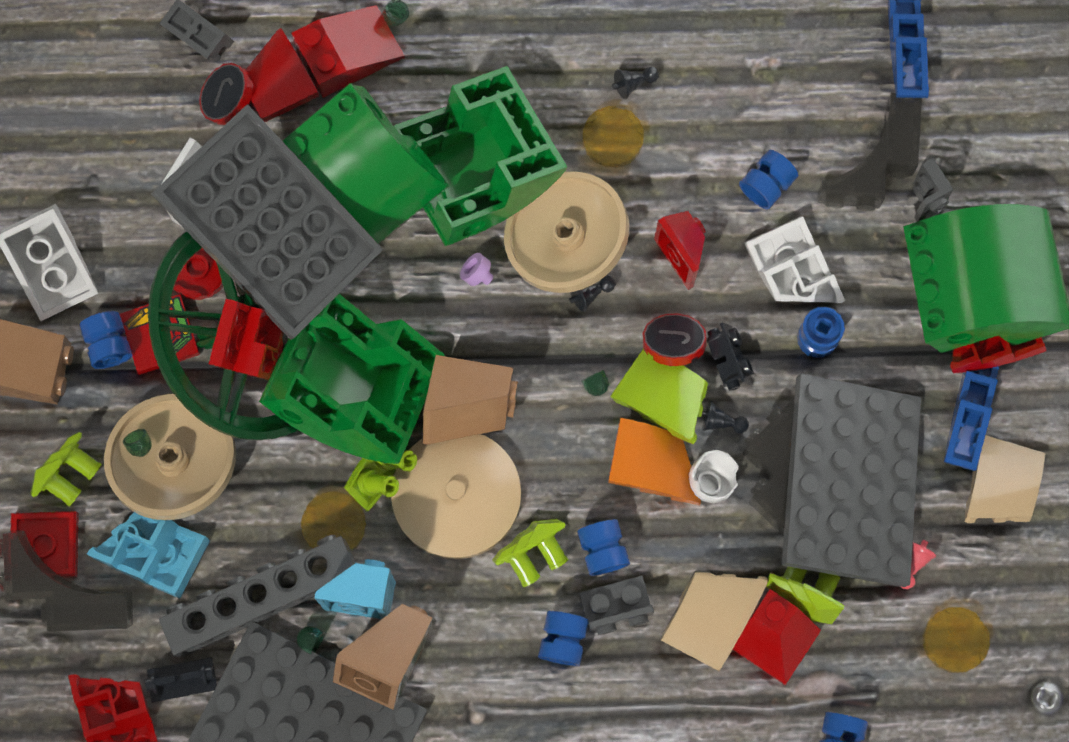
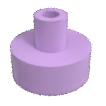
[460,253,493,286]

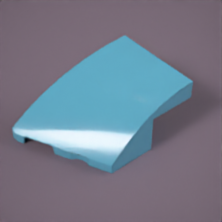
[87,512,210,599]

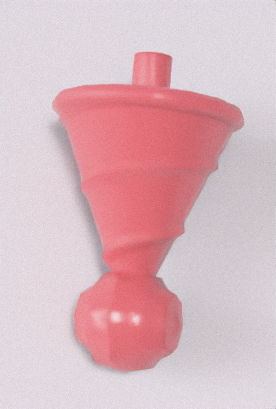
[901,540,936,590]

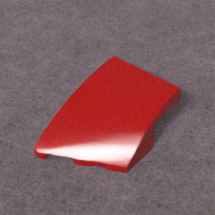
[246,28,319,122]
[208,299,284,380]
[950,336,1047,373]
[68,674,158,742]

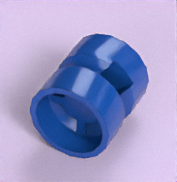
[739,150,799,210]
[797,307,845,358]
[79,311,133,369]
[577,519,630,576]
[538,611,589,666]
[819,712,868,742]

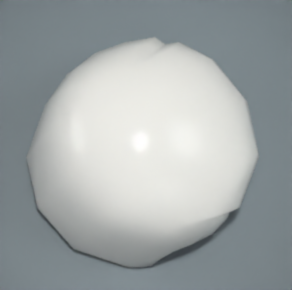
[689,450,738,504]

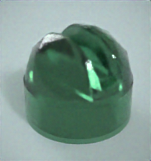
[383,0,409,26]
[581,370,609,396]
[123,429,152,457]
[297,626,325,655]

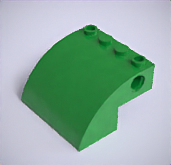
[394,66,567,247]
[282,83,449,244]
[903,204,1069,353]
[259,294,444,464]

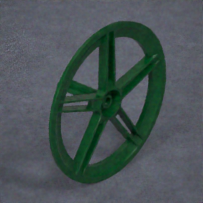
[148,231,298,441]

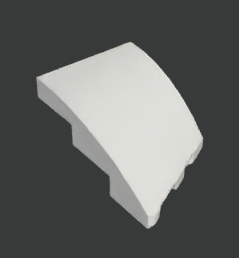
[744,216,845,303]

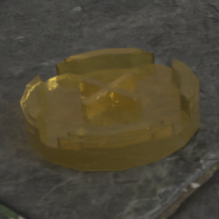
[582,106,644,168]
[301,491,367,551]
[923,607,990,673]

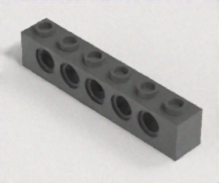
[159,535,356,657]

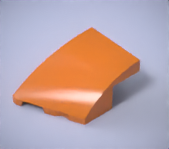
[608,418,701,505]

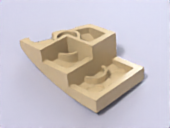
[964,435,1045,523]
[661,572,768,671]

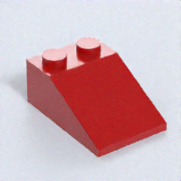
[291,5,405,98]

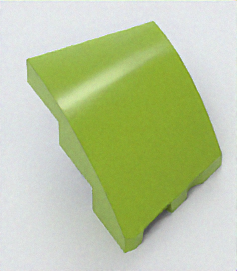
[610,348,708,445]

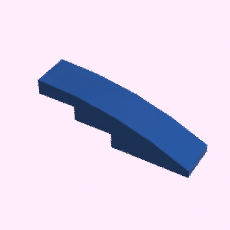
[888,0,929,98]
[944,366,999,471]

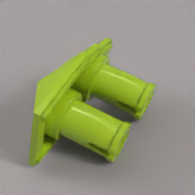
[30,432,102,506]
[344,450,417,512]
[492,519,569,587]
[766,566,845,625]

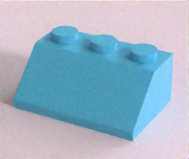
[315,559,396,620]

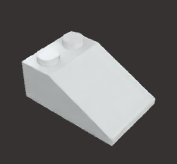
[0,204,99,321]

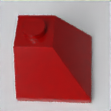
[654,211,706,290]
[732,589,821,685]

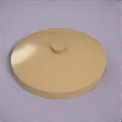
[504,172,629,293]
[104,394,236,520]
[391,434,521,559]

